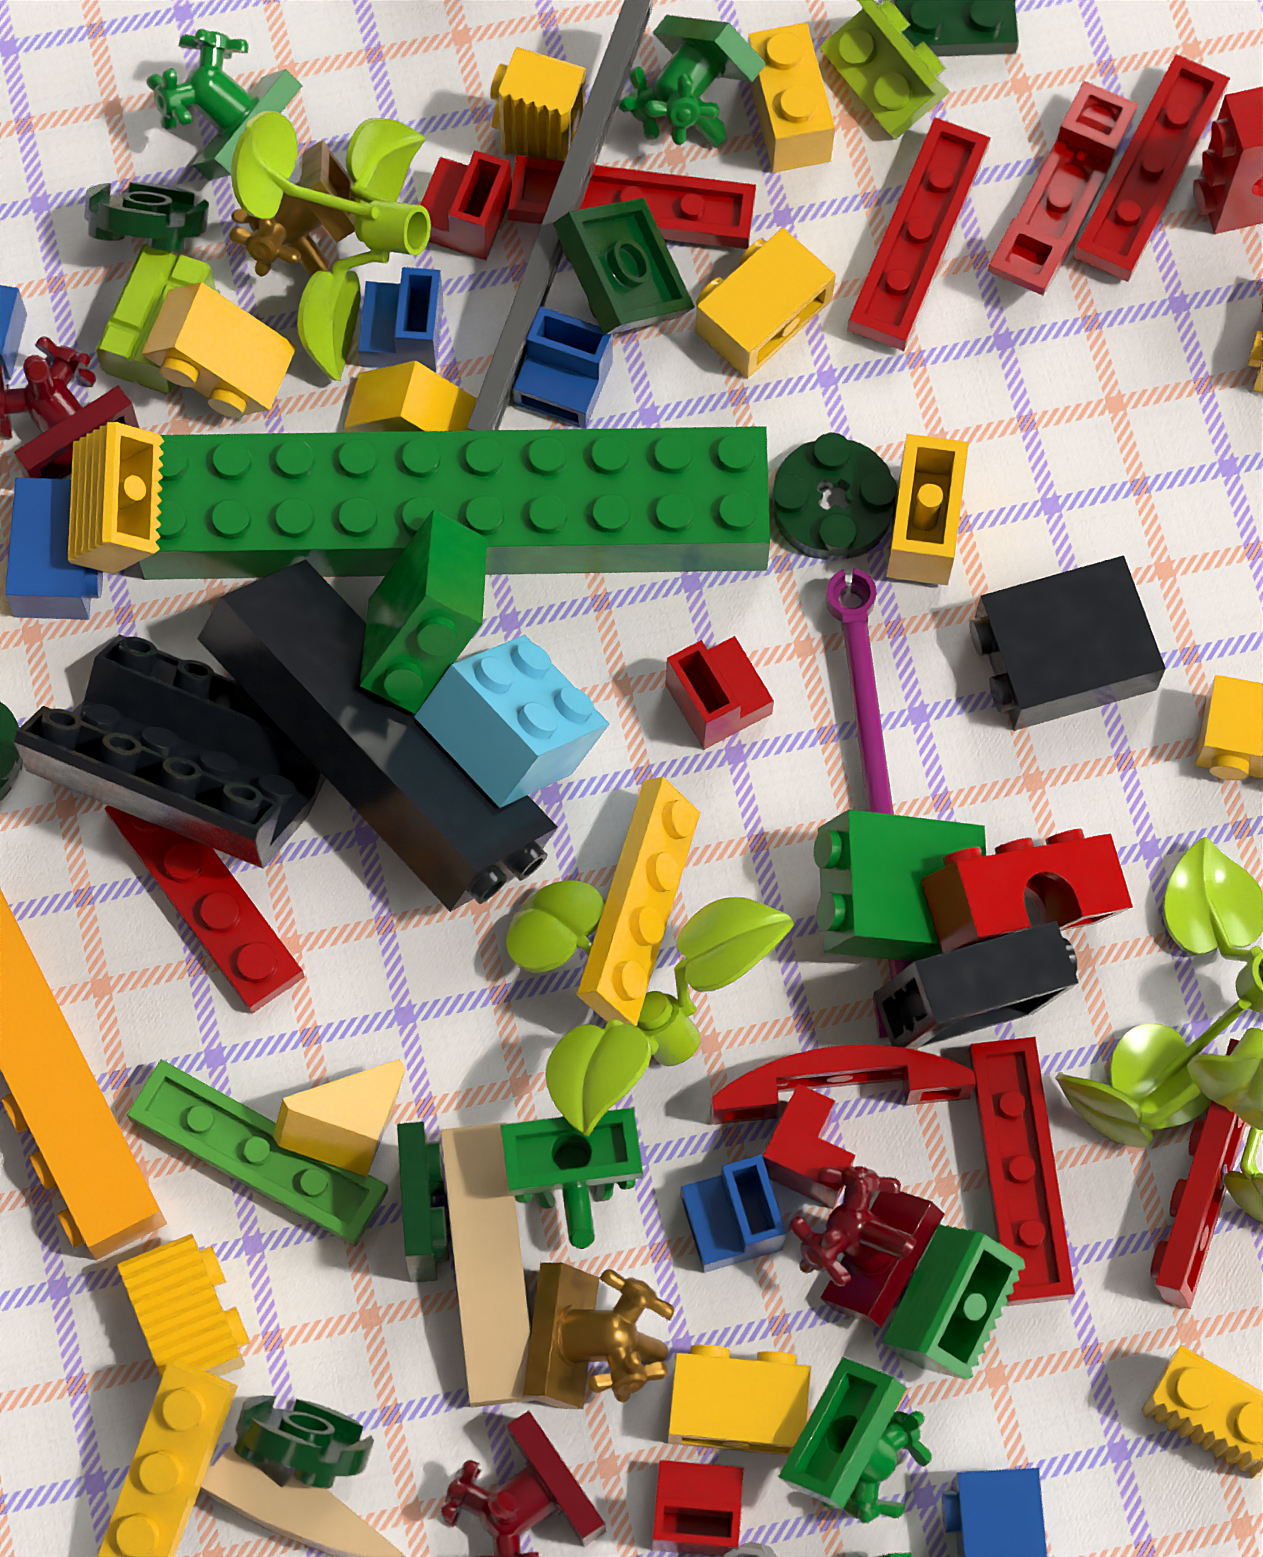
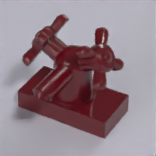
[0,336,140,479]
[789,1166,945,1328]
[441,1410,606,1557]

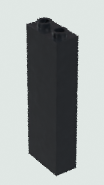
[197,559,558,912]

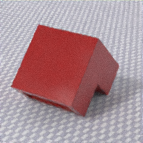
[420,150,512,261]
[665,636,774,750]
[763,1083,856,1209]
[652,1460,744,1557]

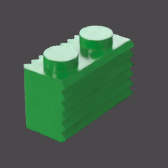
[881,1223,1025,1380]

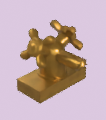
[229,139,356,277]
[523,1262,675,1409]

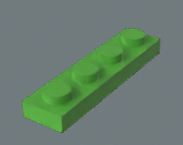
[127,1059,389,1247]

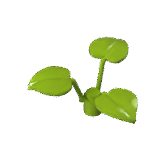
[231,111,431,381]
[1109,837,1263,1130]
[506,880,795,1136]
[1055,1028,1263,1224]

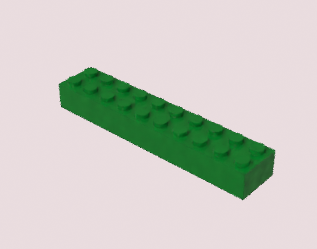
[139,426,770,580]

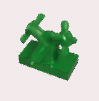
[618,15,766,148]
[146,29,303,181]
[500,1107,643,1249]
[778,1357,932,1524]

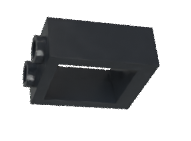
[874,921,1079,1049]

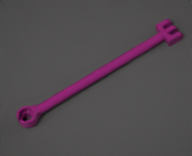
[826,568,913,1038]

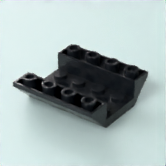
[14,634,326,869]

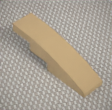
[441,1122,534,1408]
[200,1445,405,1557]

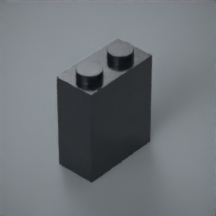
[969,555,1166,731]

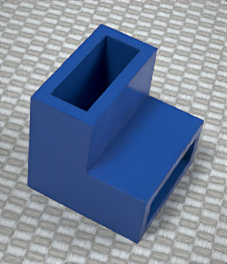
[358,267,444,372]
[513,306,613,429]
[680,1155,786,1273]

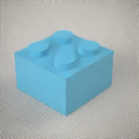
[414,635,610,808]

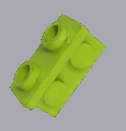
[819,0,950,140]

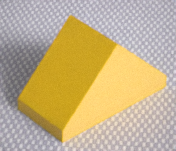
[344,360,477,432]
[273,1059,406,1177]

